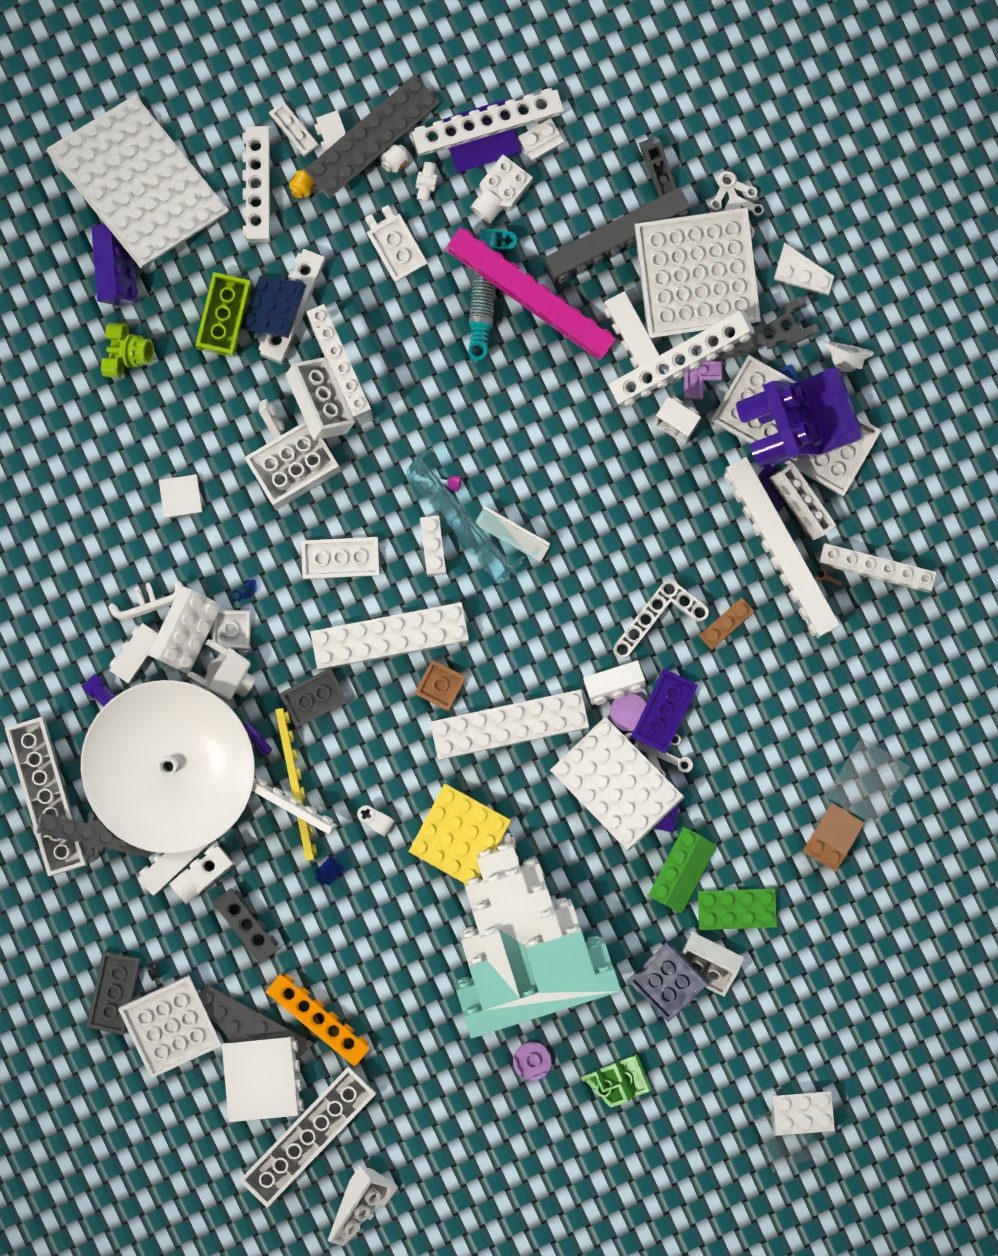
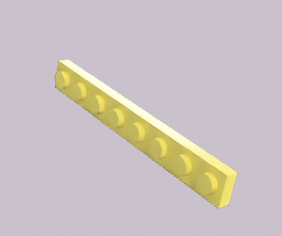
[275,708,317,861]

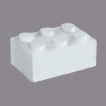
[653,396,701,445]
[770,1092,835,1136]

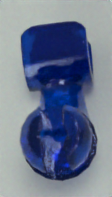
[232,579,257,602]

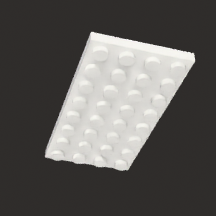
[711,355,881,497]

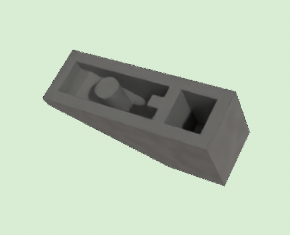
[638,136,676,197]

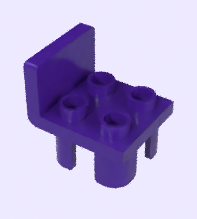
[736,368,864,467]

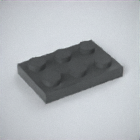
[279,668,348,728]

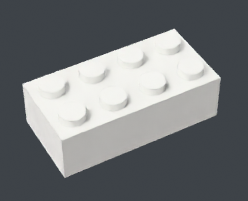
[286,357,355,440]
[148,586,221,674]

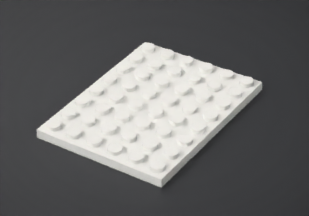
[46,95,229,268]

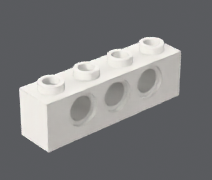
[770,463,837,541]

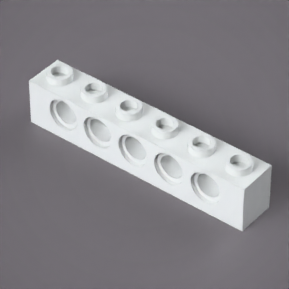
[242,126,270,243]
[259,249,326,365]
[818,543,936,593]

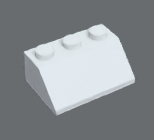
[681,932,744,997]

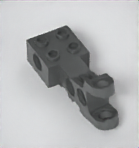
[712,297,820,361]

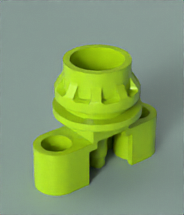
[101,322,154,378]

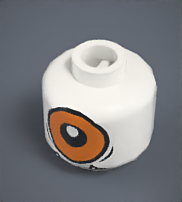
[381,144,409,173]

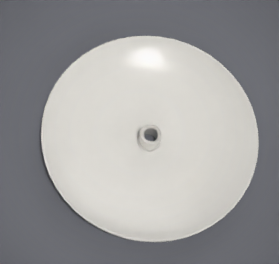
[81,680,255,853]

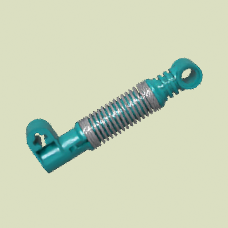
[468,229,517,363]

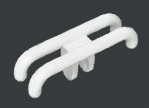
[109,581,184,621]

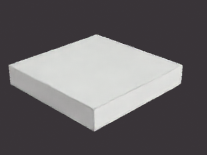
[159,474,203,518]
[211,610,251,650]

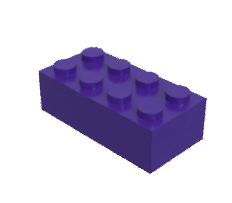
[91,223,138,306]

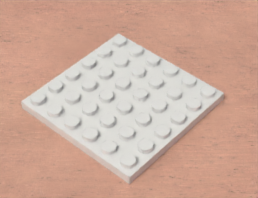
[634,207,761,338]

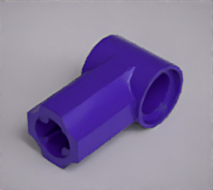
[81,673,116,707]

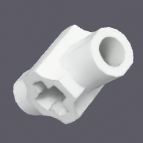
[416,162,438,202]

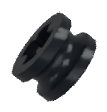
[146,962,161,981]

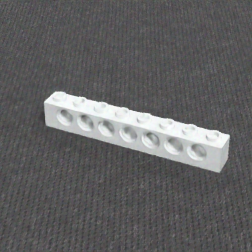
[412,88,564,157]
[608,311,755,407]

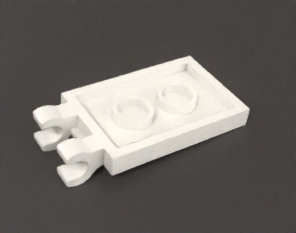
[365,205,428,282]

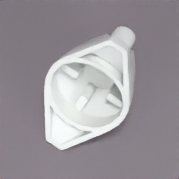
[824,341,874,372]

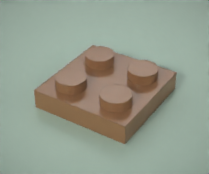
[414,660,466,711]

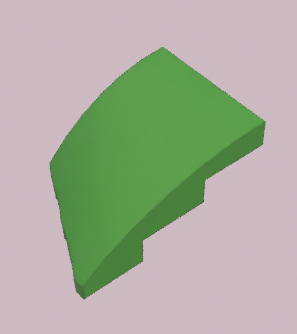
[581,1054,652,1107]

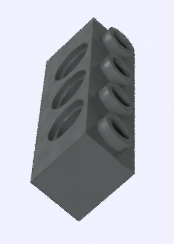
[212,888,279,964]

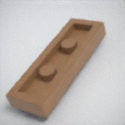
[699,598,754,650]

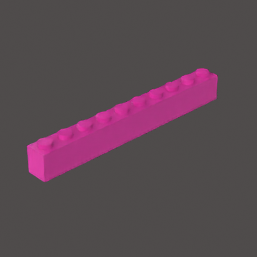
[444,228,615,360]

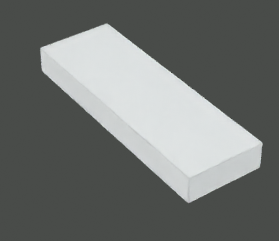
[269,101,319,157]

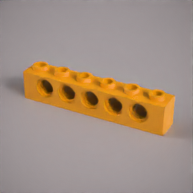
[266,973,370,1067]

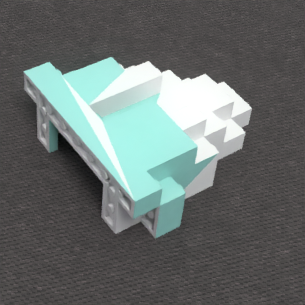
[455,843,621,1039]

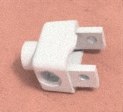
[187,639,255,700]

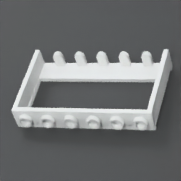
[306,304,374,427]

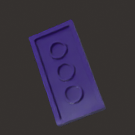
[631,668,698,754]

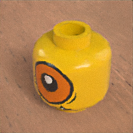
[289,169,316,198]

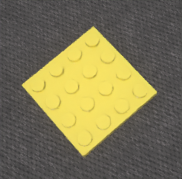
[409,784,512,883]

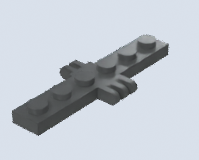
[36,811,151,859]

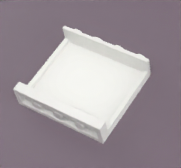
[222,1036,304,1122]

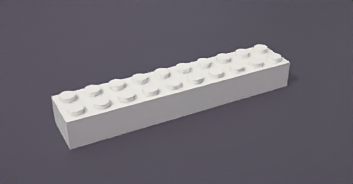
[724,457,840,639]

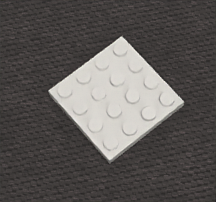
[118,975,222,1078]

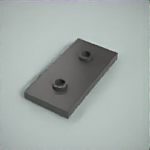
[86,951,141,1035]

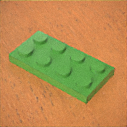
[697,889,777,930]

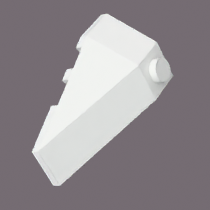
[328,1166,398,1246]

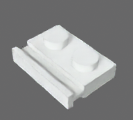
[518,118,564,162]

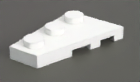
[774,243,834,295]

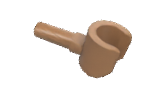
[815,569,842,587]

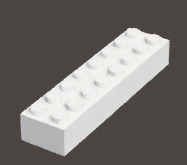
[310,602,469,671]
[430,690,589,761]
[5,717,88,877]
[239,1066,377,1208]

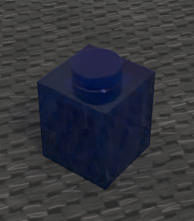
[314,856,345,886]

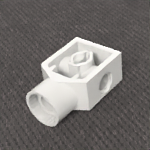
[470,155,533,224]
[169,846,236,904]

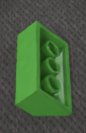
[648,827,717,914]

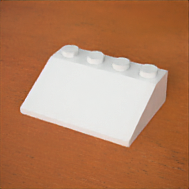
[244,422,341,510]

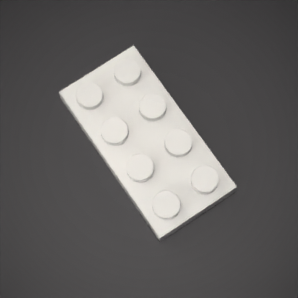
[301,537,380,579]

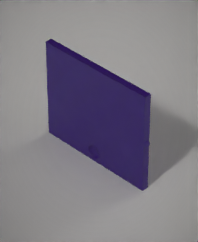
[439,99,522,174]

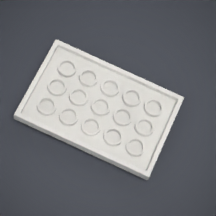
[550,717,684,851]

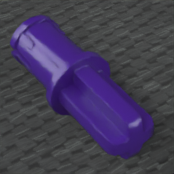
[243,721,273,757]

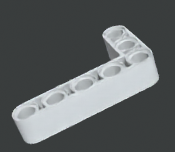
[613,580,709,659]

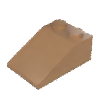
[801,802,864,872]

